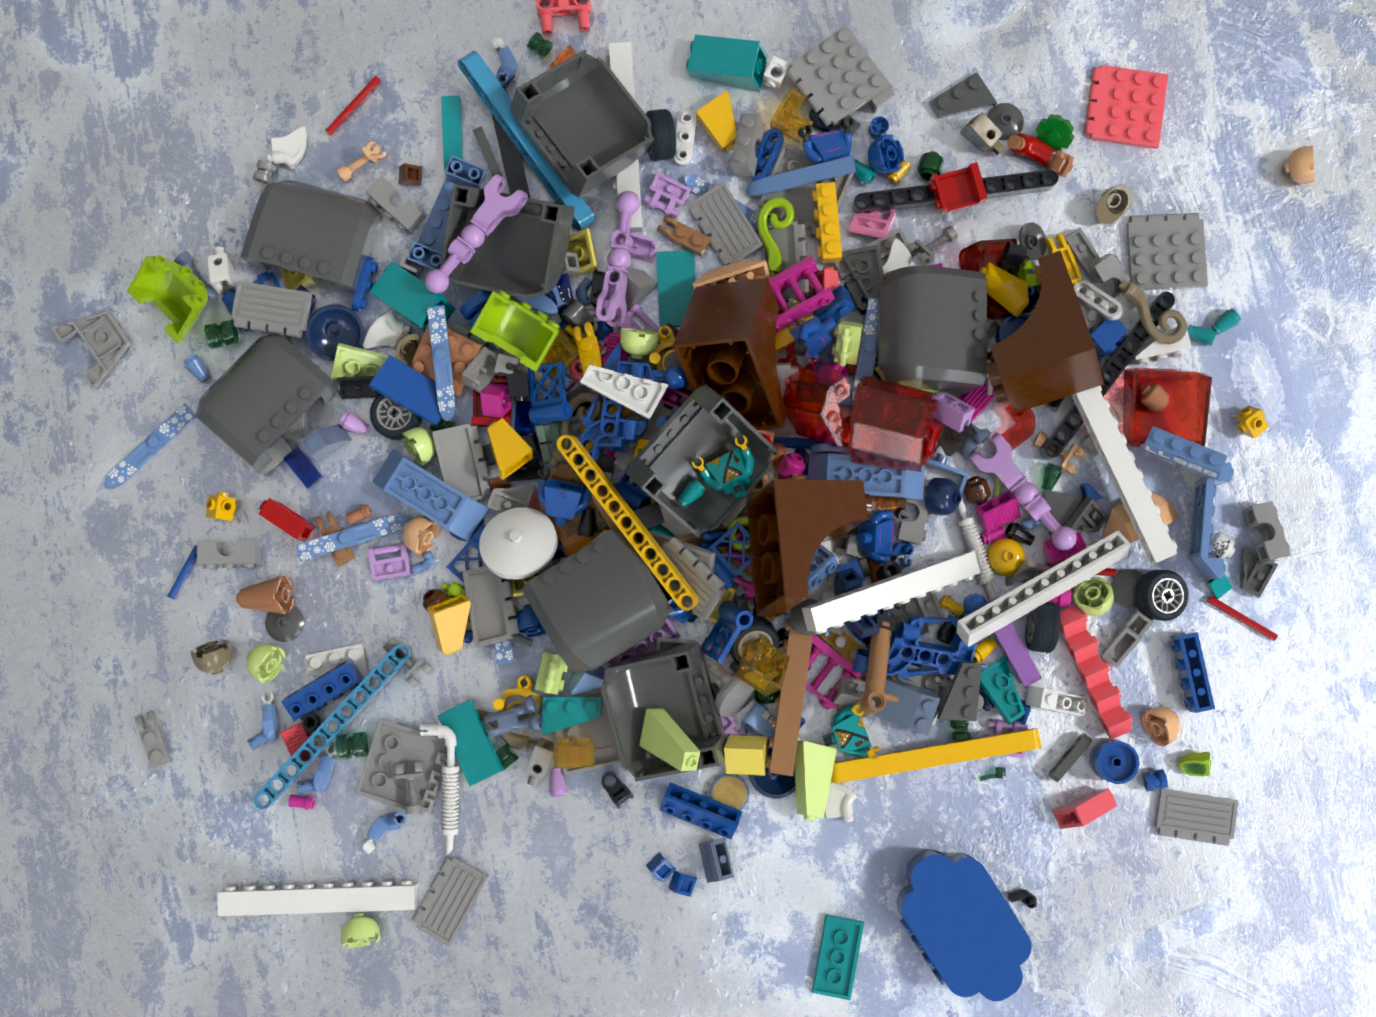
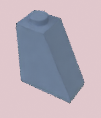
[300,424,352,462]

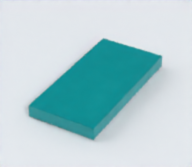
[656,250,695,327]
[437,699,504,787]
[811,914,864,1000]

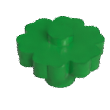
[1035,114,1074,152]

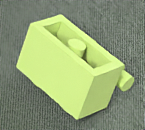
[832,320,864,366]
[535,651,568,695]

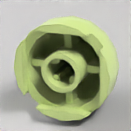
[620,328,659,359]
[402,427,436,466]
[1073,577,1114,616]
[246,643,285,683]
[341,914,381,948]

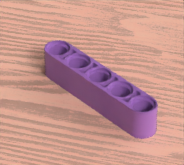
[987,597,1042,687]

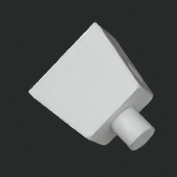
[208,247,238,296]

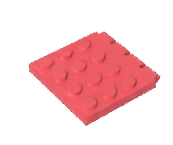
[1084,65,1168,149]

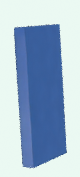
[369,355,456,427]

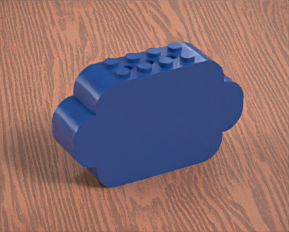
[897,850,1032,1001]

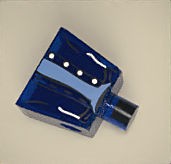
[544,273,574,322]

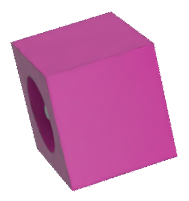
[480,383,512,418]

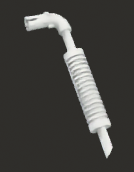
[957,499,997,600]
[420,723,459,856]

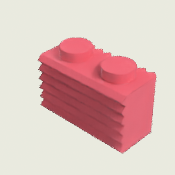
[280,722,321,761]

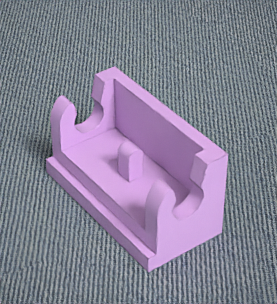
[619,232,657,263]
[929,391,975,432]

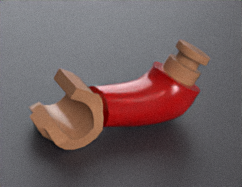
[1007,133,1074,177]

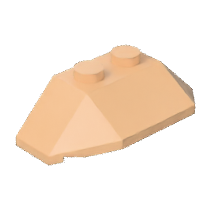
[692,260,771,290]
[1102,493,1180,543]

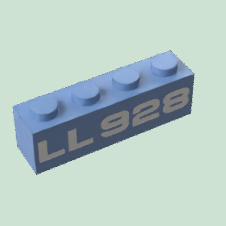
[1143,426,1228,480]

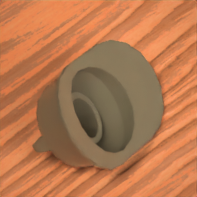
[1095,184,1134,224]
[395,332,422,367]

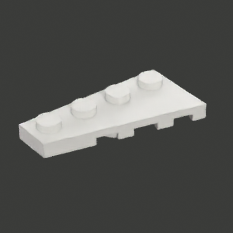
[580,365,668,420]

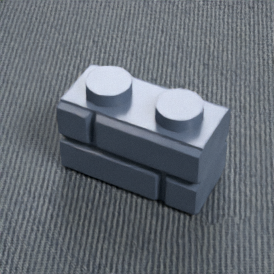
[698,838,734,883]

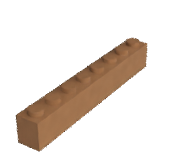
[766,620,813,776]

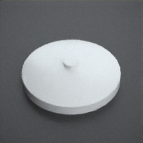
[479,507,558,579]

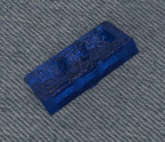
[514,401,534,436]
[284,447,323,489]

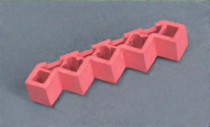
[1060,605,1133,740]

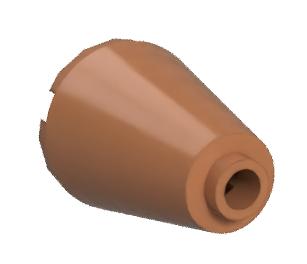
[236,576,294,615]

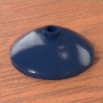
[306,304,364,361]
[748,742,796,799]

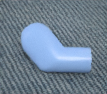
[1021,516,1041,530]

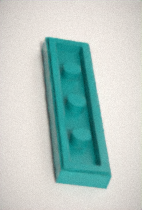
[441,95,463,171]

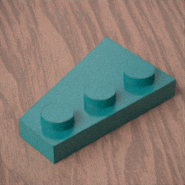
[980,656,1026,725]
[542,697,601,736]

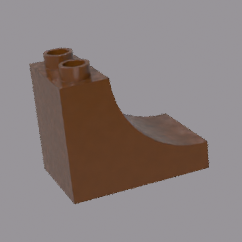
[985,250,1104,414]
[673,278,787,430]
[746,479,872,617]

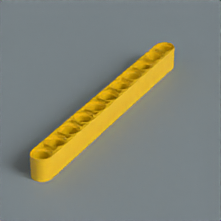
[557,435,699,611]
[831,728,1042,783]

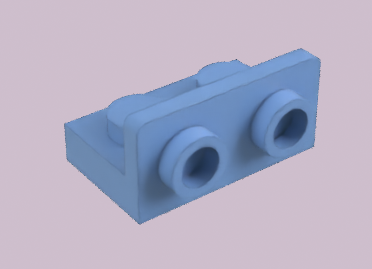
[808,544,838,591]

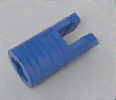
[699,529,728,549]

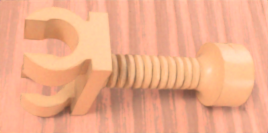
[337,141,386,182]
[1033,431,1086,475]

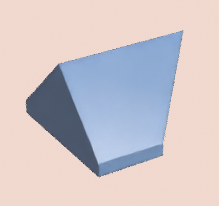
[569,666,605,695]

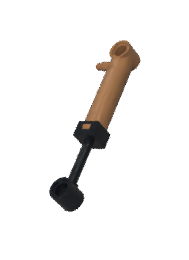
[860,561,902,715]

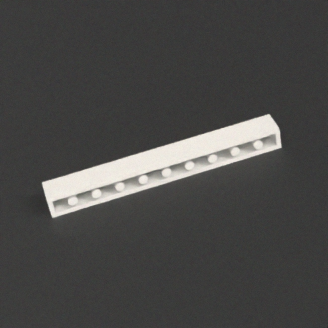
[606,42,643,232]
[1071,385,1178,565]
[956,530,1131,647]
[801,551,980,634]
[217,880,418,916]

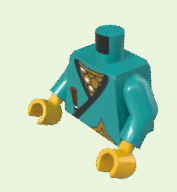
[692,435,754,498]
[822,700,881,760]

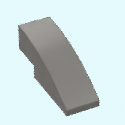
[1101,607,1154,668]

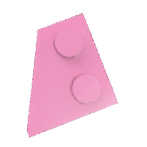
[849,209,896,239]

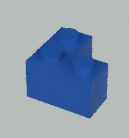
[1090,319,1128,358]

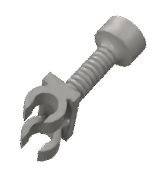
[906,226,958,266]
[383,637,433,687]
[395,761,425,815]

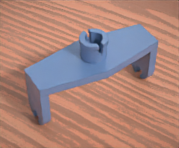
[925,453,969,495]

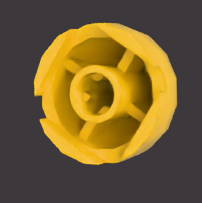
[986,538,1025,576]

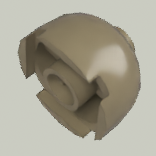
[191,640,232,675]

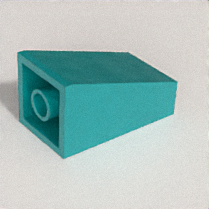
[686,34,768,92]
[369,261,456,332]

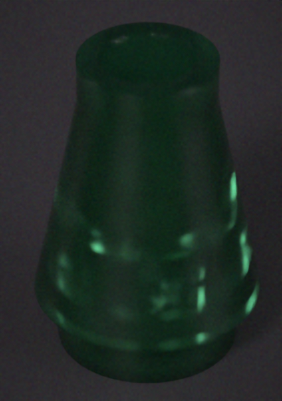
[1041,463,1063,491]

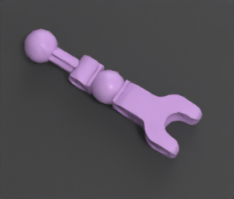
[425,174,528,294]
[596,191,640,328]
[970,432,1077,551]

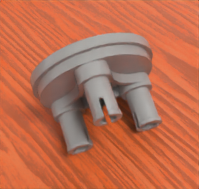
[710,661,764,717]

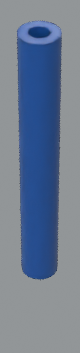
[167,545,197,599]

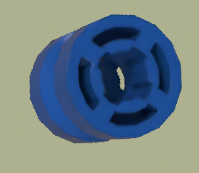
[868,116,889,140]
[1142,769,1168,792]

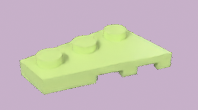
[331,343,395,380]

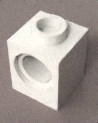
[763,56,790,89]

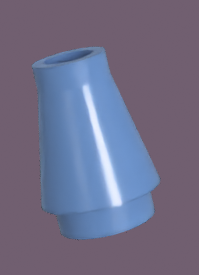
[183,354,210,383]

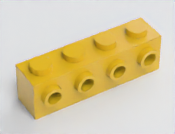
[812,182,842,264]

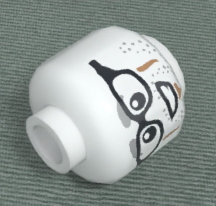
[1210,532,1236,559]

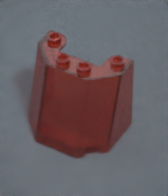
[782,357,879,450]
[1123,368,1212,447]
[848,376,938,472]

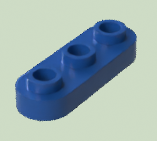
[751,128,784,181]
[351,256,378,313]

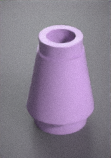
[339,411,369,435]
[548,768,568,797]

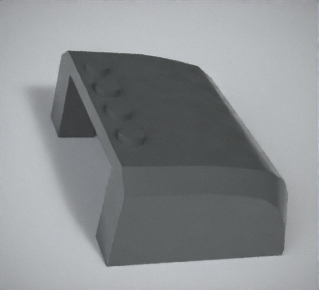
[510,50,654,197]
[240,180,383,294]
[440,184,575,299]
[878,266,987,394]
[195,334,339,474]
[626,385,777,537]
[522,529,674,673]
[601,642,727,782]

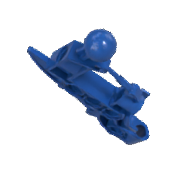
[575,343,687,475]
[852,593,988,680]

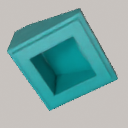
[1205,574,1233,599]

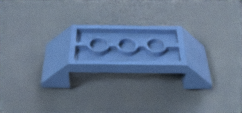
[406,155,487,270]
[372,449,489,542]
[807,453,925,500]
[1189,462,1234,580]

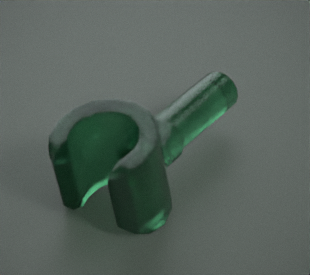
[979,767,1006,781]

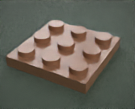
[410,322,483,396]

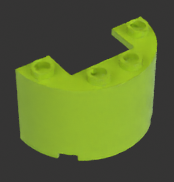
[127,255,208,343]
[470,290,560,372]

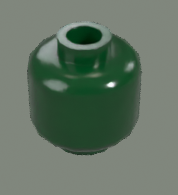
[917,151,944,181]

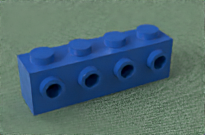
[1171,632,1215,713]
[281,658,363,721]
[659,782,743,839]

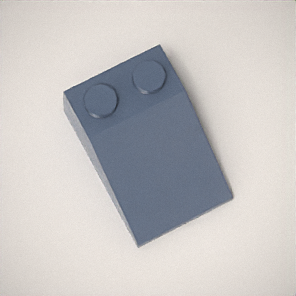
[873,678,940,734]

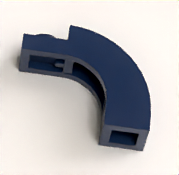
[834,568,880,638]

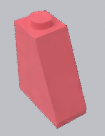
[1053,788,1117,829]

